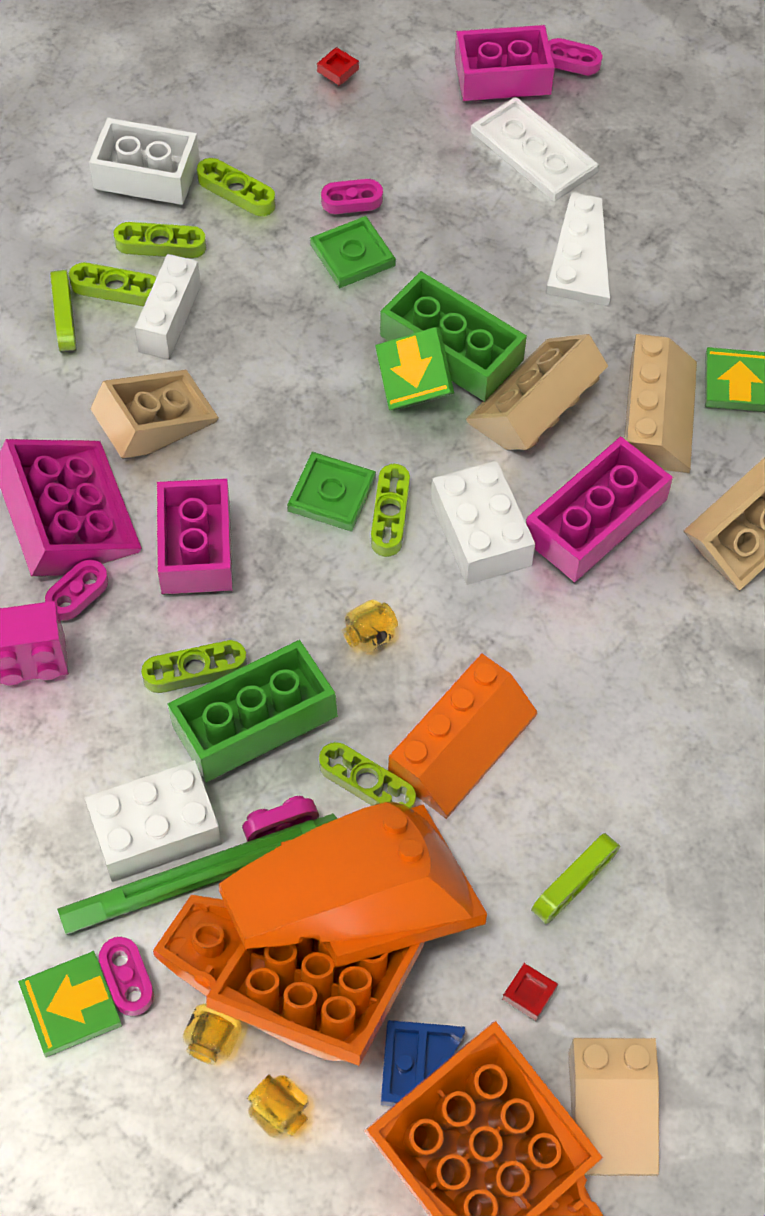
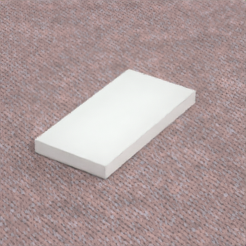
[471,96,599,202]

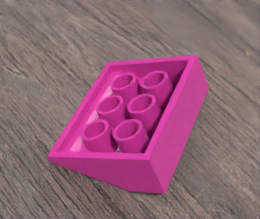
[0,439,142,576]

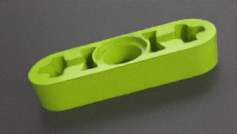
[197,158,275,216]
[114,222,206,258]
[69,262,157,307]
[50,270,77,352]
[371,464,410,557]
[141,640,247,693]
[319,742,416,808]
[531,833,620,924]

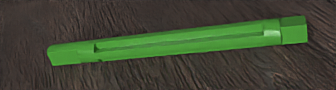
[57,813,338,935]

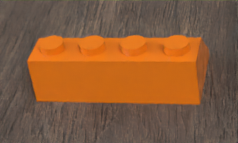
[388,653,537,819]

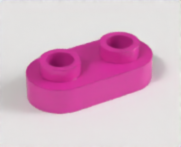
[549,38,603,75]
[321,179,383,214]
[45,560,108,621]
[242,796,319,842]
[99,937,154,1016]

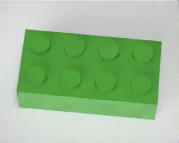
[380,271,527,402]
[167,639,338,782]

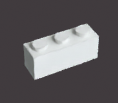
[135,254,201,360]

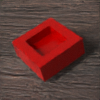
[317,47,359,86]
[502,963,558,1021]

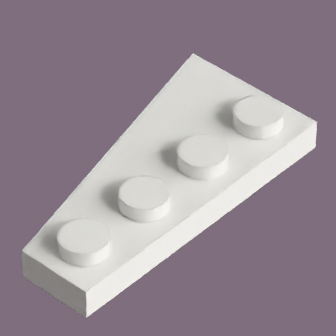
[546,192,610,306]

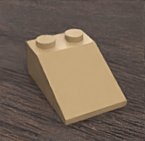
[90,370,219,459]
[568,1038,659,1176]

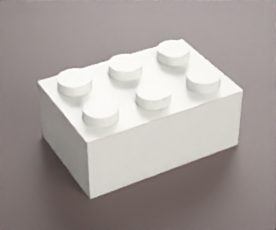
[89,117,200,205]
[431,460,535,585]
[84,760,222,882]

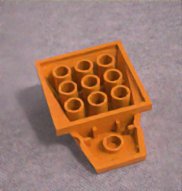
[219,802,487,968]
[153,895,424,1066]
[364,1021,603,1216]

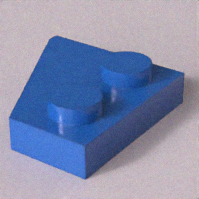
[381,1020,465,1106]

